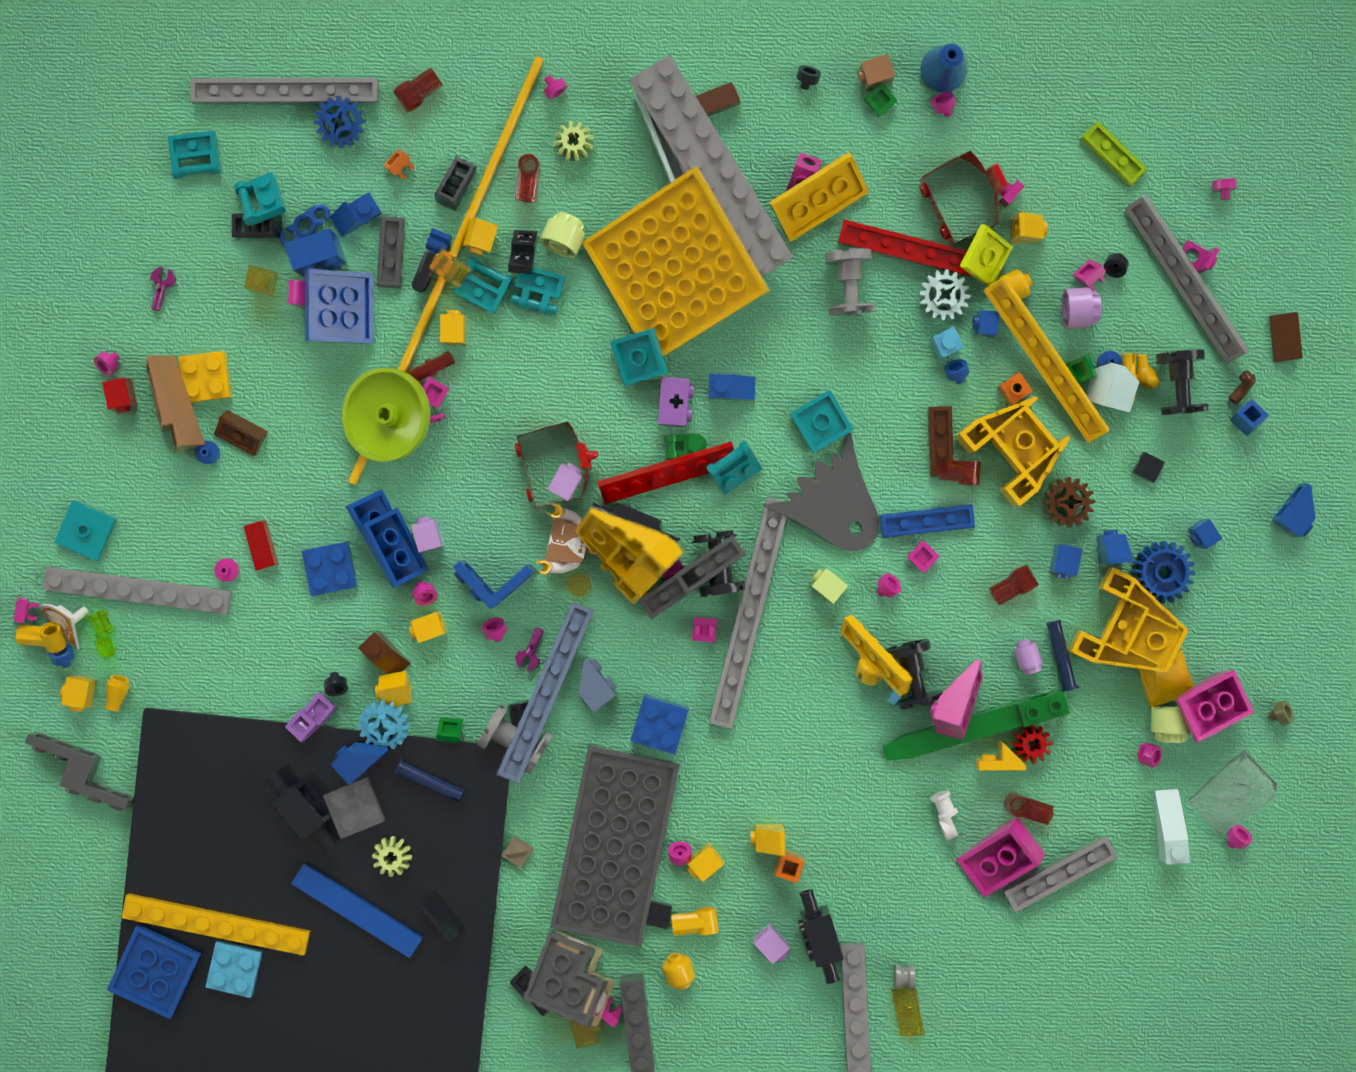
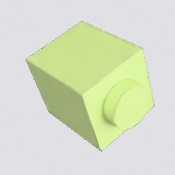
[810,568,848,604]

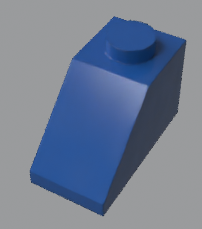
[708,374,756,400]
[1272,483,1316,537]
[1097,529,1133,564]
[330,742,389,785]

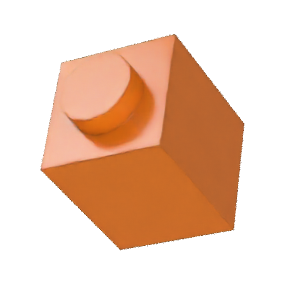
[774,850,805,883]

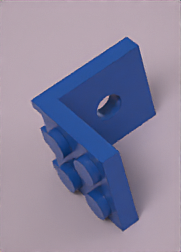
[453,560,537,610]

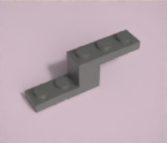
[639,535,746,619]
[25,732,134,811]

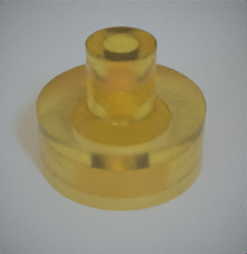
[568,572,591,596]

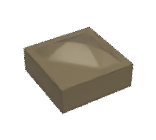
[501,835,534,868]

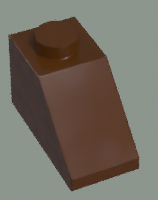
[358,630,411,674]

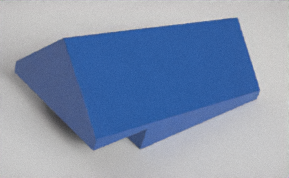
[345,489,429,588]

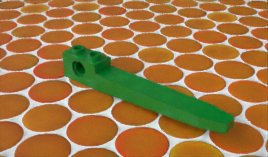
[883,688,1070,760]

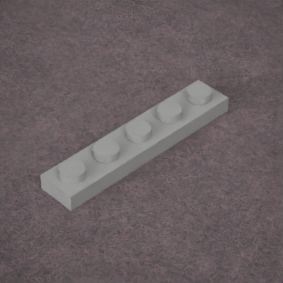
[1003,835,1118,913]

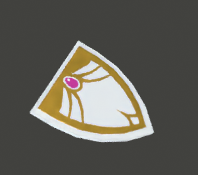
[39,604,89,649]

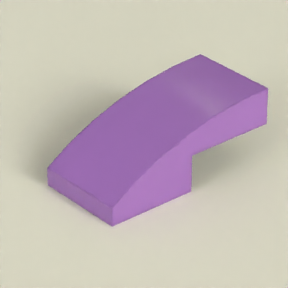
[285,692,338,742]

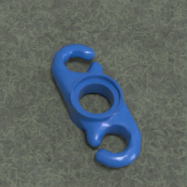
[279,204,331,246]

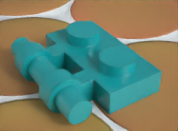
[510,267,566,315]

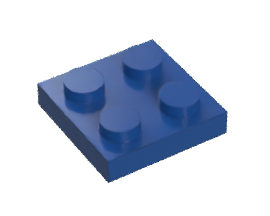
[302,541,358,596]

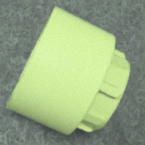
[539,212,585,258]
[1151,706,1191,743]

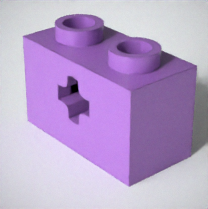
[658,377,694,427]

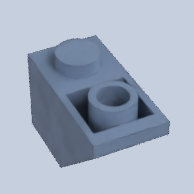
[579,657,617,712]

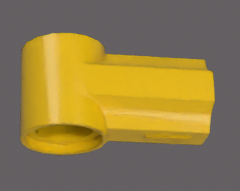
[15,622,67,653]
[671,907,719,936]

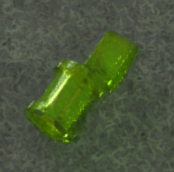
[87,609,116,659]

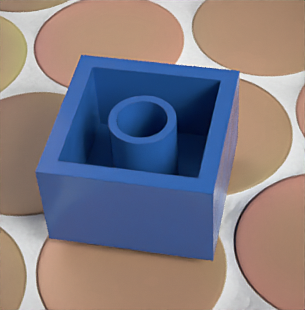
[284,229,347,277]
[630,694,689,754]

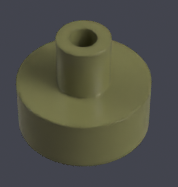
[1269,700,1294,725]

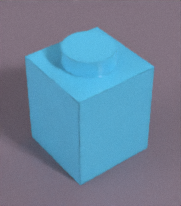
[929,327,964,360]

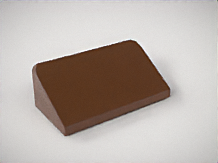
[696,82,741,117]
[1269,312,1303,362]
[214,410,268,456]

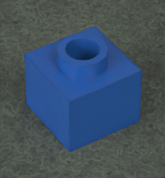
[972,310,1000,337]
[1230,399,1269,436]
[1188,519,1223,549]

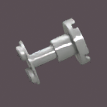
[825,249,876,316]
[477,704,553,774]

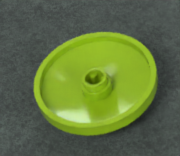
[342,368,430,462]

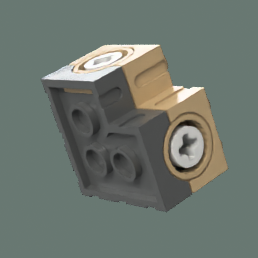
[523,931,615,1027]

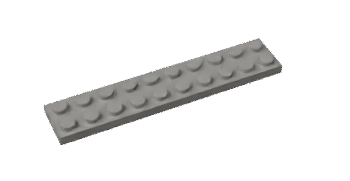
[629,54,793,277]

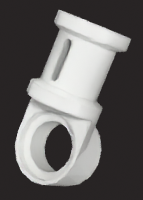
[930,790,958,841]

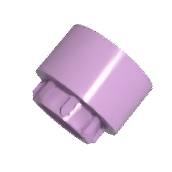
[1061,287,1102,329]

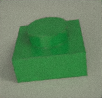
[864,83,898,118]
[1065,355,1097,384]
[436,717,463,743]

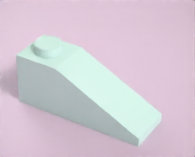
[1154,789,1190,865]

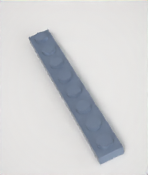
[497,601,594,784]

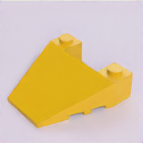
[575,508,683,605]
[1068,567,1189,673]

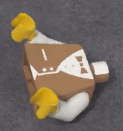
[535,502,599,575]

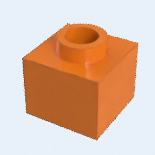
[997,372,1033,406]

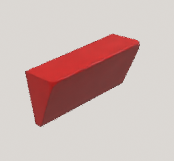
[243,520,279,571]

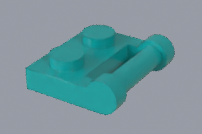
[168,130,222,179]
[234,171,287,225]
[453,256,514,314]
[706,440,763,495]

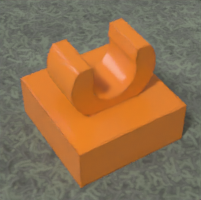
[383,148,415,179]

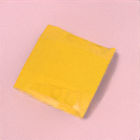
[1139,649,1194,707]

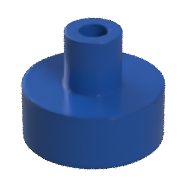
[1096,351,1122,368]
[944,359,970,384]
[195,441,221,464]
[49,644,75,668]

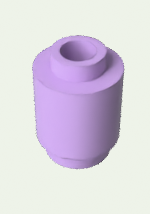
[1013,639,1042,675]

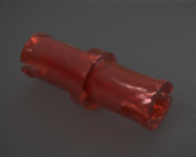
[407,350,456,382]

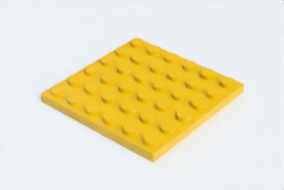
[582,167,770,357]

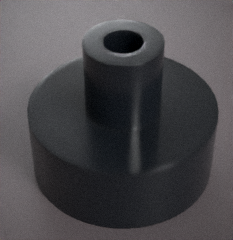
[796,65,821,90]
[1103,253,1129,278]
[324,672,348,696]

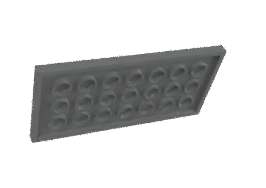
[550,745,680,947]

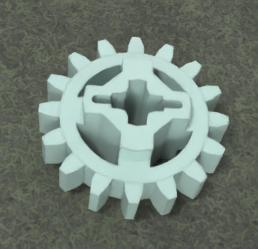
[918,270,970,321]

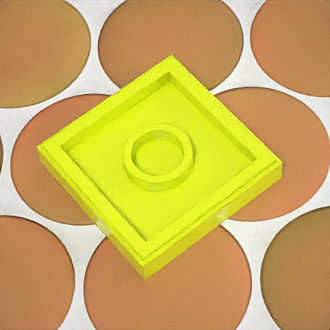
[960,224,1013,287]

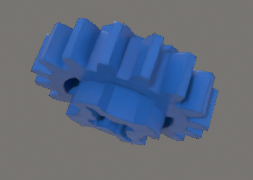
[314,96,366,148]

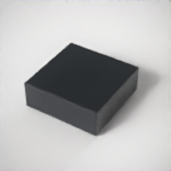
[1132,452,1165,483]
[646,900,672,929]

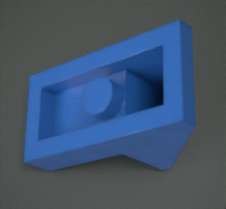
[330,192,382,237]

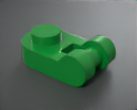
[664,433,707,459]

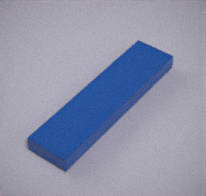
[879,504,975,538]

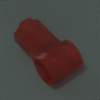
[393,68,443,112]
[515,154,541,203]
[937,460,981,485]
[988,564,1039,606]
[1004,793,1054,825]

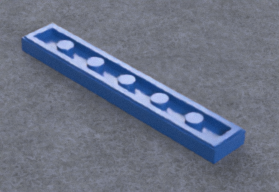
[291,863,423,958]

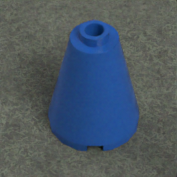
[920,43,967,93]

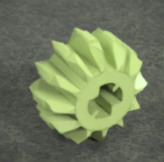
[554,121,594,162]
[372,836,413,877]

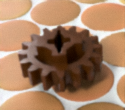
[1042,477,1095,528]

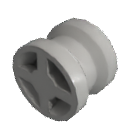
[893,964,915,989]

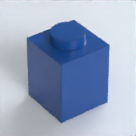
[1050,544,1083,580]

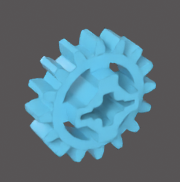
[358,700,410,749]

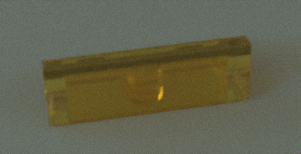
[892,986,925,1036]

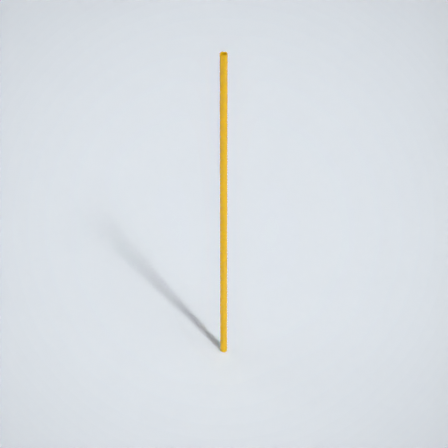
[348,56,544,485]

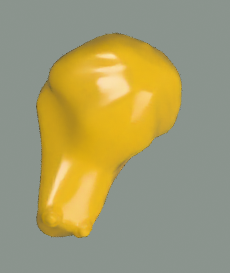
[1136,354,1160,389]

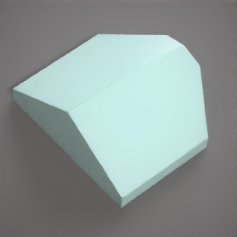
[1086,363,1139,412]

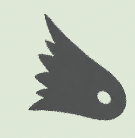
[763,432,879,551]

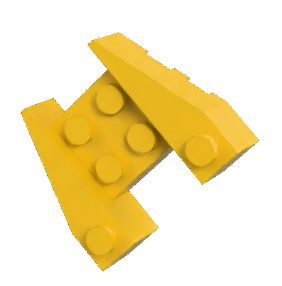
[954,396,1070,508]

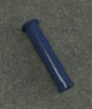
[1046,620,1079,691]
[394,759,465,803]

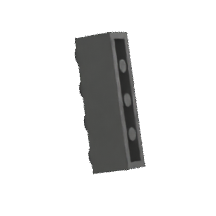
[620,973,655,1072]

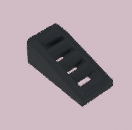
[434,156,477,211]
[232,213,282,238]

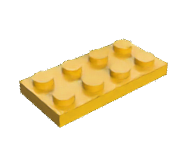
[769,152,869,242]

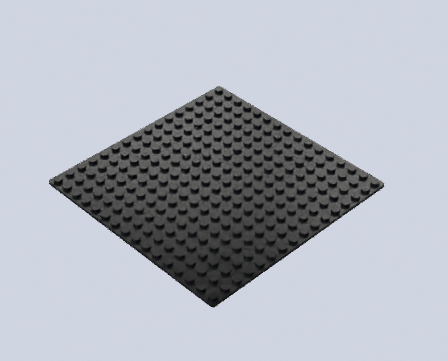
[105,707,509,1072]

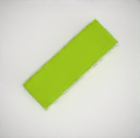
[1080,121,1147,187]

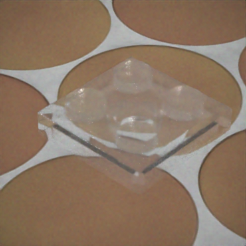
[323,777,385,839]

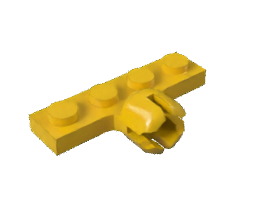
[840,614,912,697]

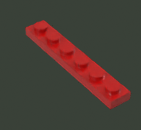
[838,219,973,278]
[597,441,734,504]

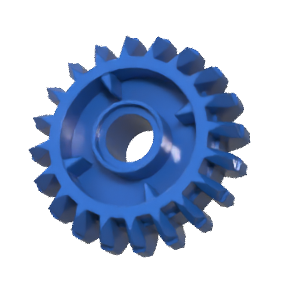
[1131,541,1196,604]

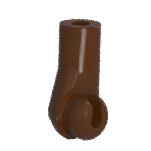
[1228,370,1256,405]

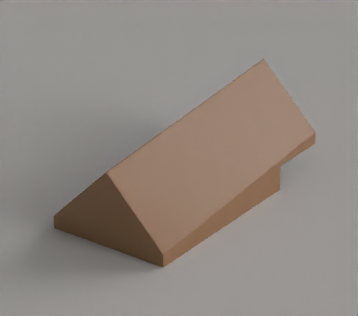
[146,355,205,453]

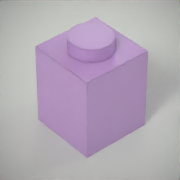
[548,463,583,501]
[411,516,444,553]
[753,923,790,964]

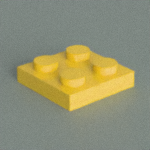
[178,351,232,403]

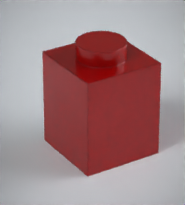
[102,377,137,414]

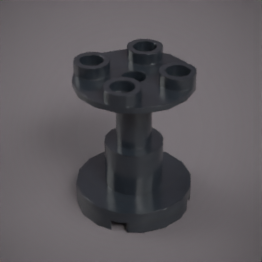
[1156,349,1209,415]
[691,530,746,597]
[885,639,943,710]

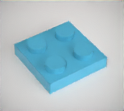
[205,940,263,998]

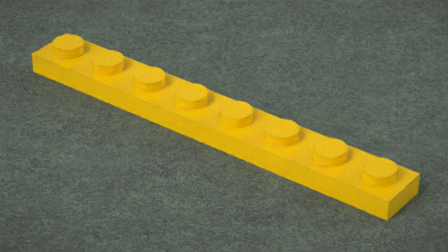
[983,276,1109,443]
[122,894,310,956]

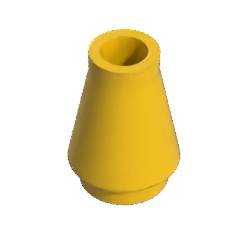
[105,675,130,711]

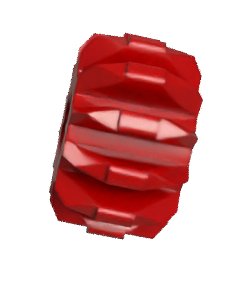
[1012,724,1053,764]

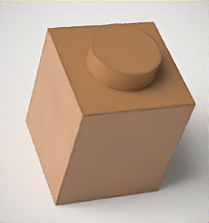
[857,54,895,90]

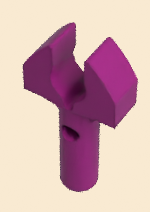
[150,266,176,311]
[515,627,544,671]

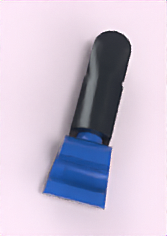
[412,228,452,293]

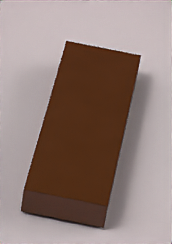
[928,406,954,477]

